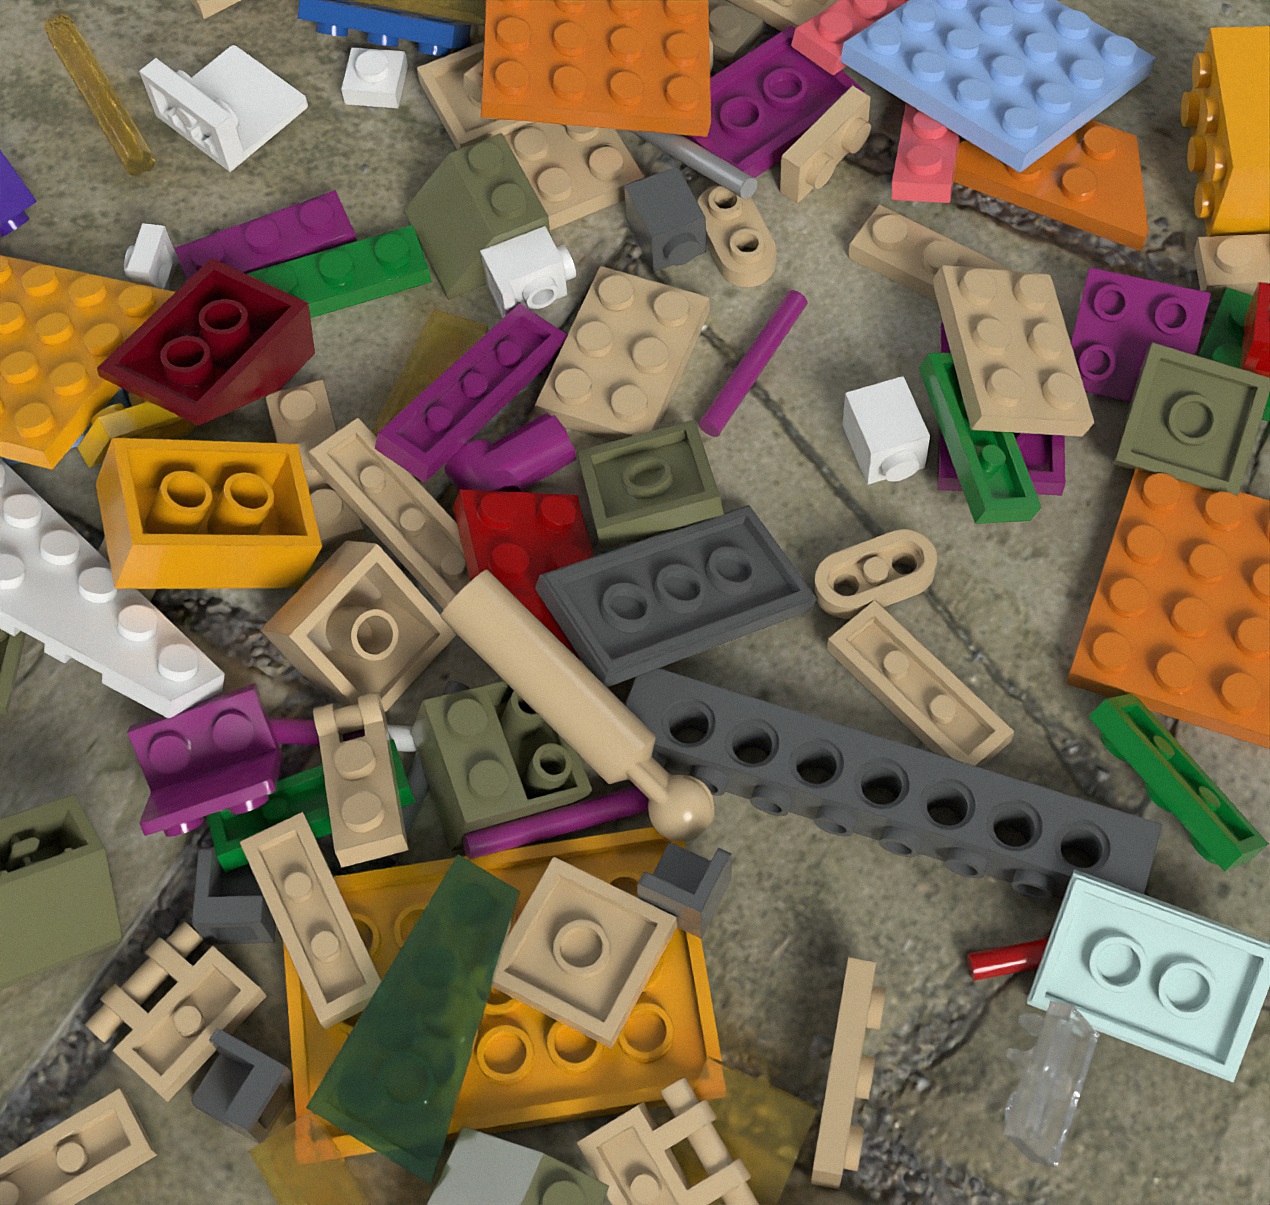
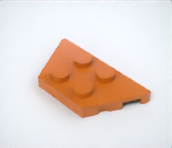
[953,120,1149,252]

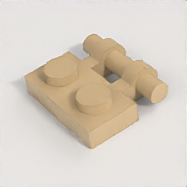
[84,922,266,1102]
[577,1077,759,1205]

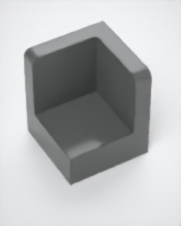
[637,842,732,939]
[192,847,276,945]
[191,1028,294,1146]

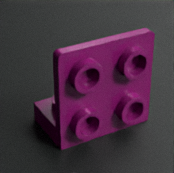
[1071,267,1211,402]
[127,683,282,837]

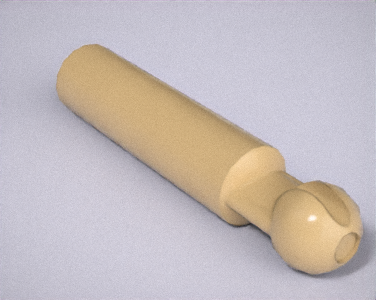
[440,569,714,841]

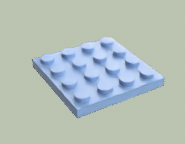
[840,0,1156,172]

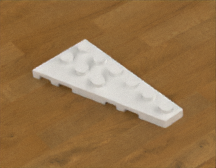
[0,458,225,719]

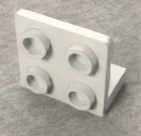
[139,45,308,172]

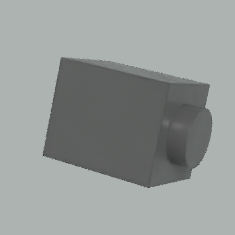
[624,166,706,272]

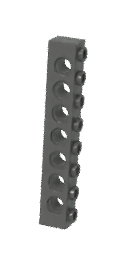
[625,668,1162,900]

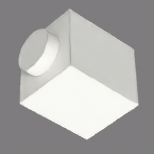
[842,376,930,485]

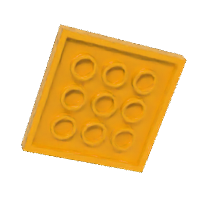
[0,255,175,470]

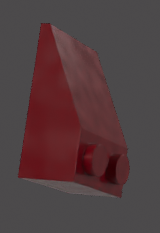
[97,258,315,426]

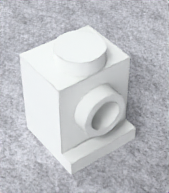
[480,226,576,318]

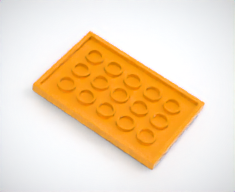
[283,827,727,1164]

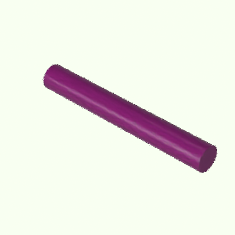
[698,290,808,437]
[462,786,649,860]

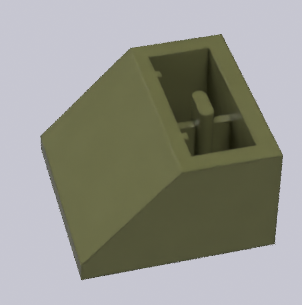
[411,681,592,851]
[0,794,122,990]

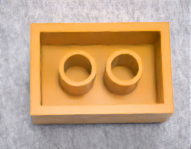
[1181,26,1270,237]
[95,438,322,589]

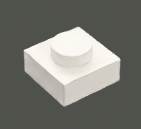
[341,48,408,108]
[124,223,179,290]

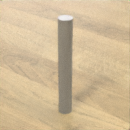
[629,130,757,199]

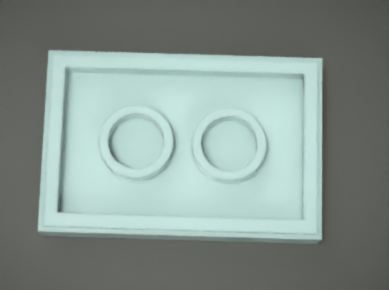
[1027,869,1270,1082]

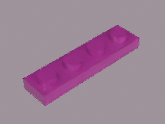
[375,303,567,483]

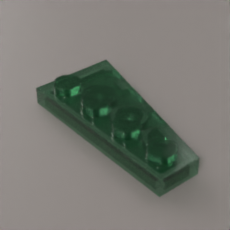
[306,854,521,1184]

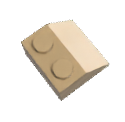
[260,541,457,712]

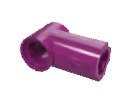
[445,412,576,492]

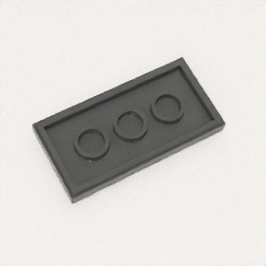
[535,505,817,687]

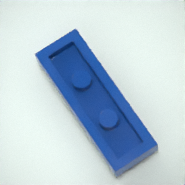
[297,0,471,57]

